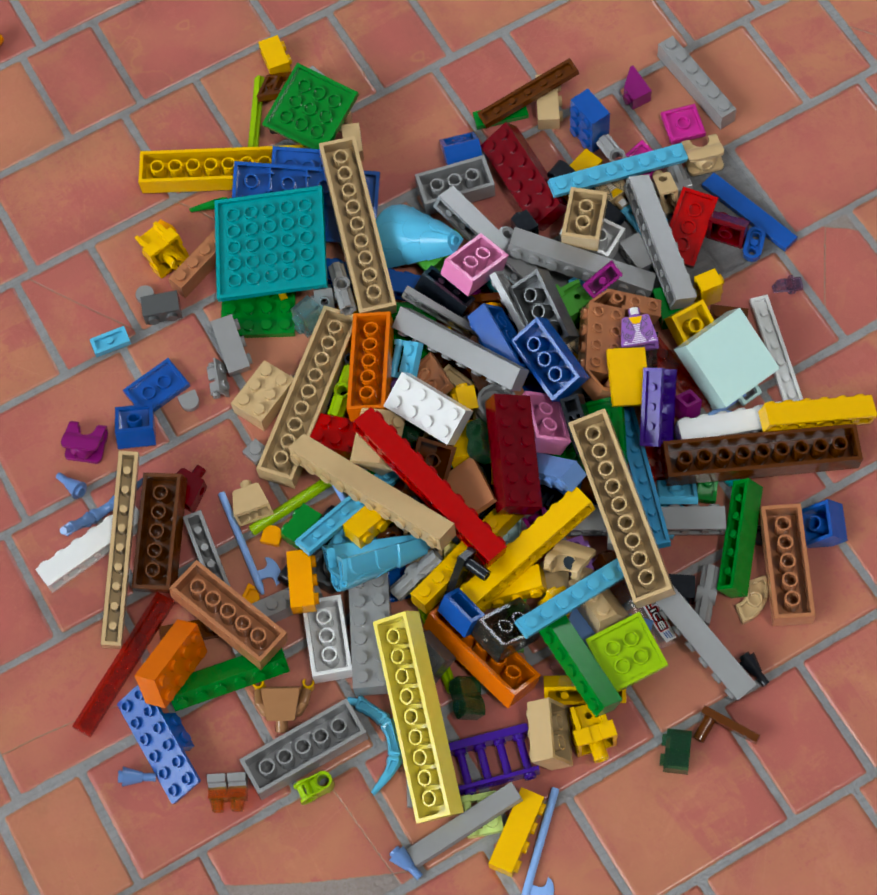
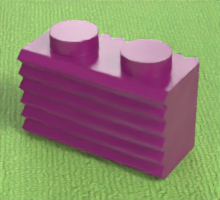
[582,260,623,298]

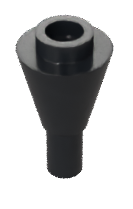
[739,651,769,687]

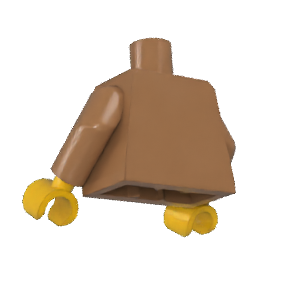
[253,679,315,733]

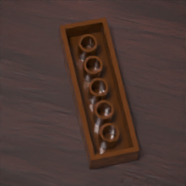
[132,472,188,593]

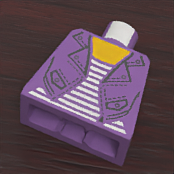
[621,307,659,351]

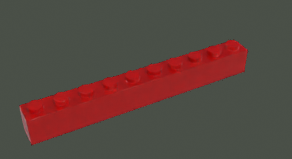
[353,407,507,568]

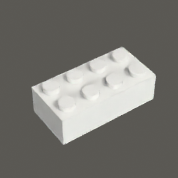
[383,372,473,445]
[303,594,352,684]

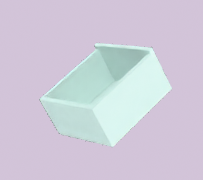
[674,308,780,410]

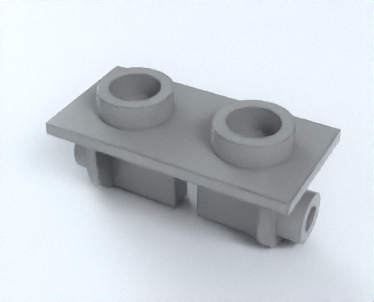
[207,358,230,399]

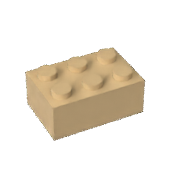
[561,187,608,251]
[231,360,294,431]
[526,697,573,771]

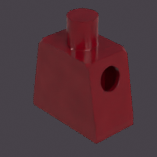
[176,465,207,513]

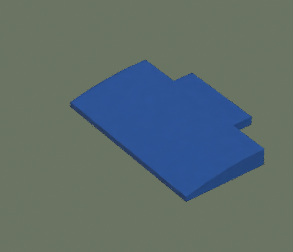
[232,146,381,243]

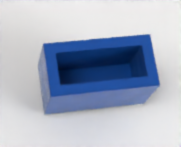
[437,587,485,638]

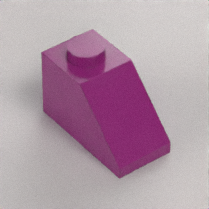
[623,65,652,110]

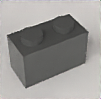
[140,290,182,325]

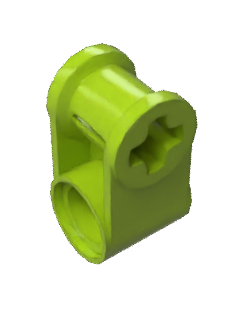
[293,771,335,805]

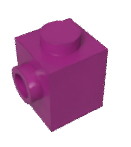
[675,389,702,419]

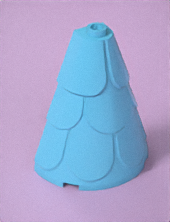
[376,204,463,268]
[322,535,430,592]

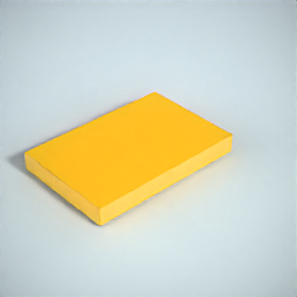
[606,347,647,407]

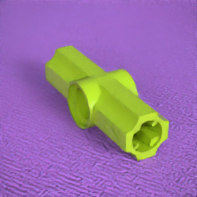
[327,365,350,418]

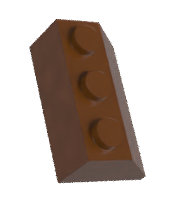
[403,436,457,496]

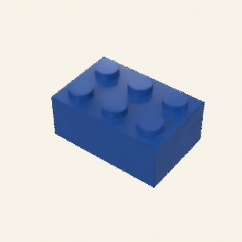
[570,89,610,153]

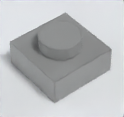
[242,438,265,466]

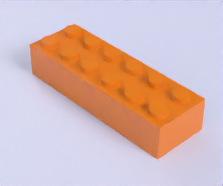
[346,311,394,422]
[423,606,541,709]

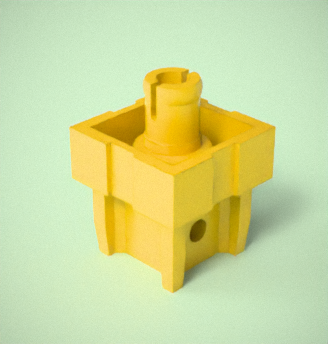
[134,221,189,279]
[570,704,618,763]

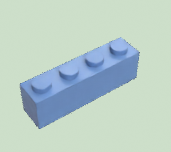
[536,452,587,492]

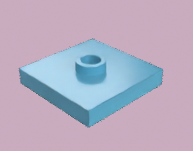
[657,480,698,504]

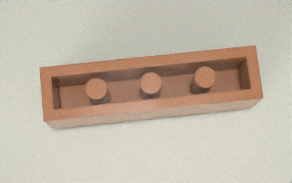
[168,229,216,298]

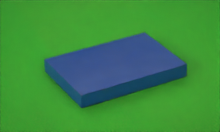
[123,358,190,412]

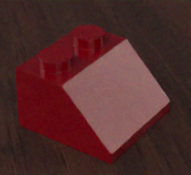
[707,211,750,249]

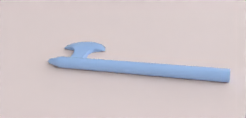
[218,492,281,595]
[521,787,559,895]

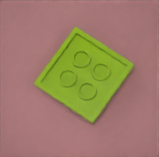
[585,611,669,692]

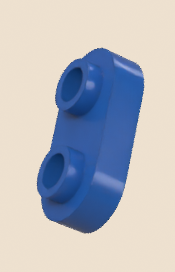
[743,226,766,262]

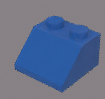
[439,131,482,165]
[115,403,156,449]
[802,499,848,548]

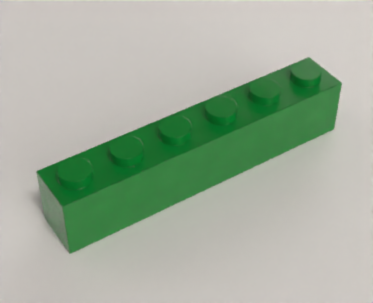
[717,478,763,598]
[539,615,623,717]
[171,648,290,712]

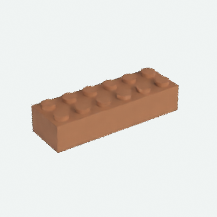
[759,503,816,626]
[169,560,288,670]

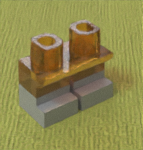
[207,772,248,813]

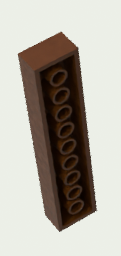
[660,423,863,486]

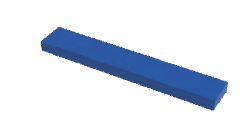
[702,173,798,252]

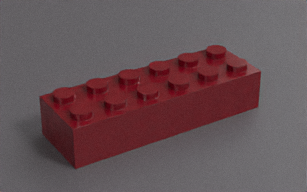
[480,122,568,231]
[485,394,543,515]

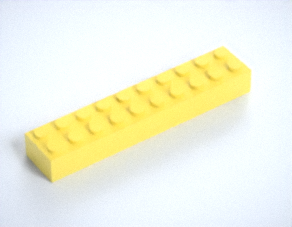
[373,611,464,824]

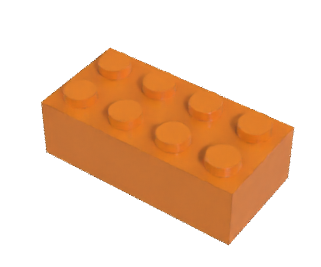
[134,619,208,709]

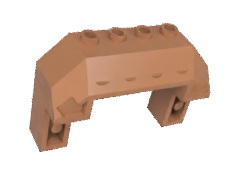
[578,288,661,409]

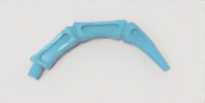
[347,696,402,796]

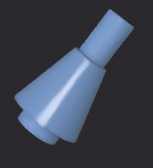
[56,472,87,499]
[118,766,156,787]
[389,845,423,880]

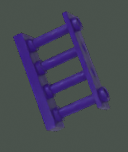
[640,367,677,447]
[448,723,540,795]

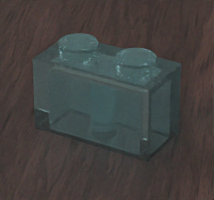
[291,295,321,338]

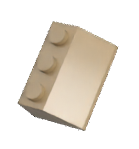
[350,408,405,476]
[568,579,630,634]

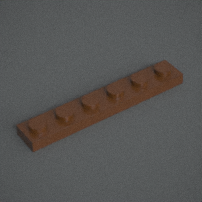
[477,58,579,129]

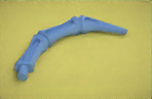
[60,478,143,536]

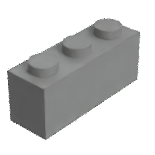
[210,314,253,377]

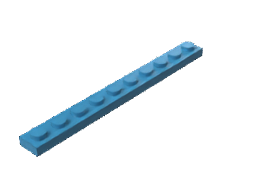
[624,406,671,549]

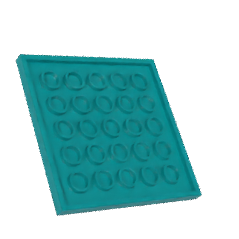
[214,185,328,302]

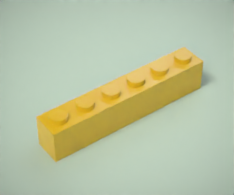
[758,394,877,432]

